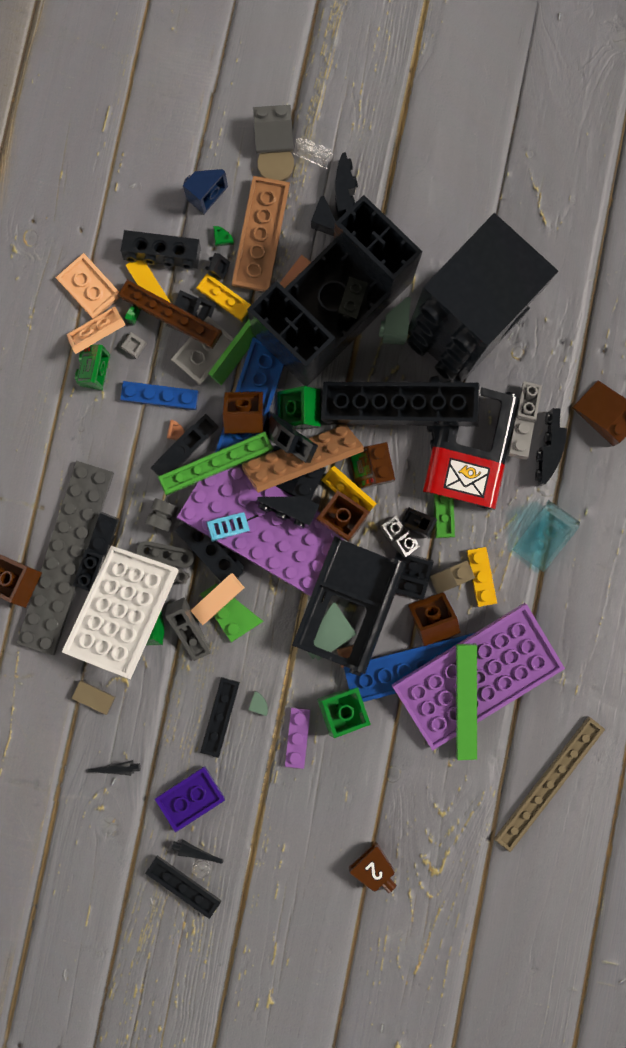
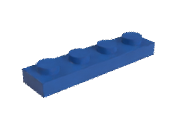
[120,381,199,410]

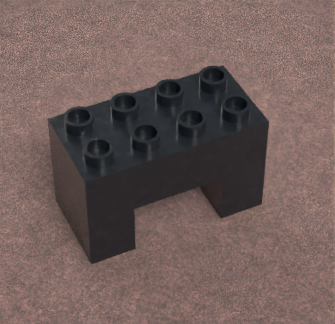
[247,195,423,386]
[407,213,558,382]

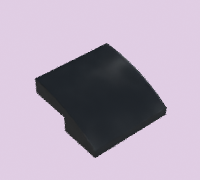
[166,290,216,333]
[394,551,434,600]

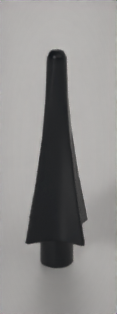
[87,760,141,776]
[171,839,224,864]

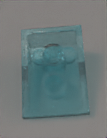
[512,500,580,572]

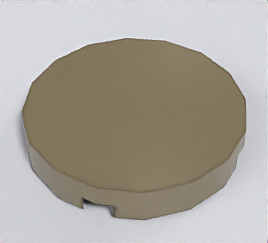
[257,151,294,181]

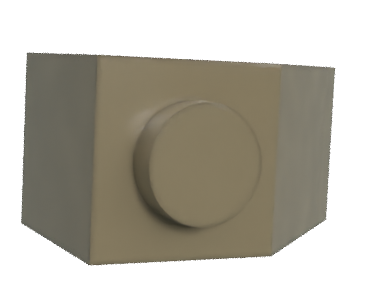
[430,560,475,594]

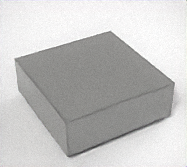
[120,332,147,359]

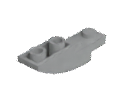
[508,382,542,460]

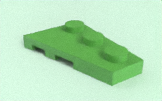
[200,584,264,642]

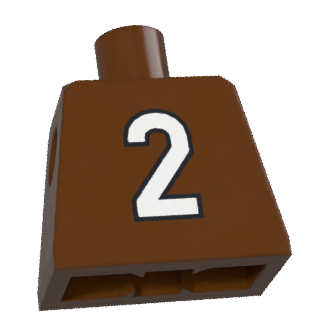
[349,842,397,893]

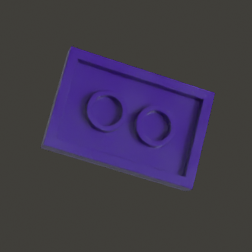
[155,766,225,833]

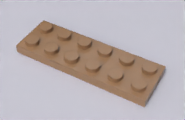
[232,176,290,292]
[242,424,364,493]

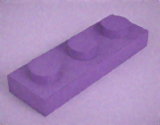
[285,707,310,769]

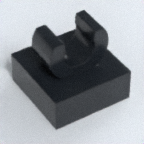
[205,253,231,280]

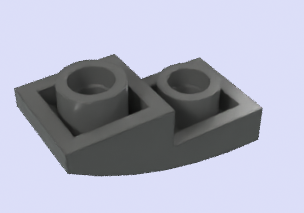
[379,516,420,557]

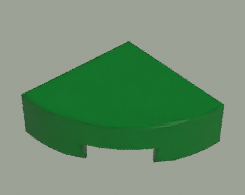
[213,226,234,246]
[125,305,141,325]

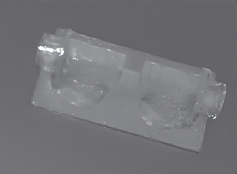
[294,137,334,169]

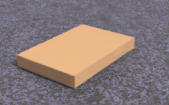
[55,253,119,319]
[67,307,126,354]

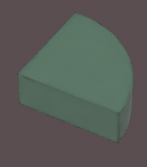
[249,691,268,716]

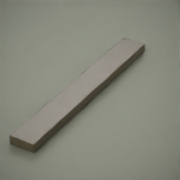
[494,716,605,852]

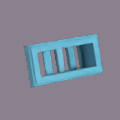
[207,512,250,542]

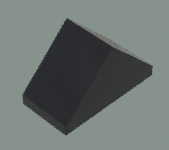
[311,196,336,236]
[401,507,437,538]

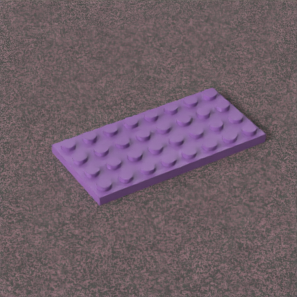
[177,465,344,597]
[392,603,565,751]

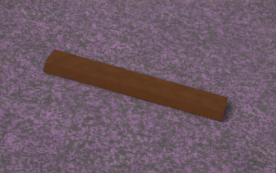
[118,279,223,349]

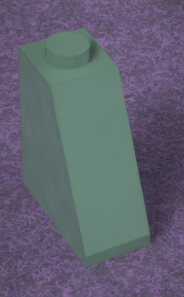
[308,602,357,661]

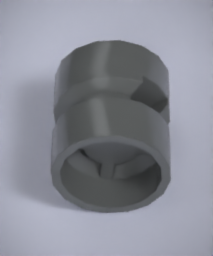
[145,498,178,532]

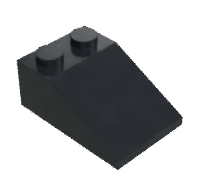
[271,445,326,500]

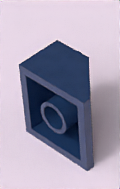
[183,169,228,214]

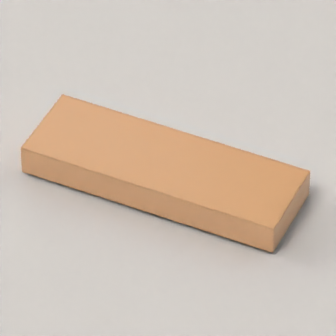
[190,573,245,625]

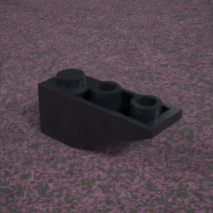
[255,496,319,529]

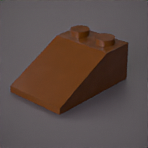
[572,380,626,446]
[0,554,42,608]

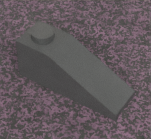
[165,597,211,661]

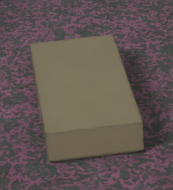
[72,680,116,715]

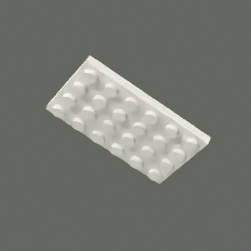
[62,546,179,679]

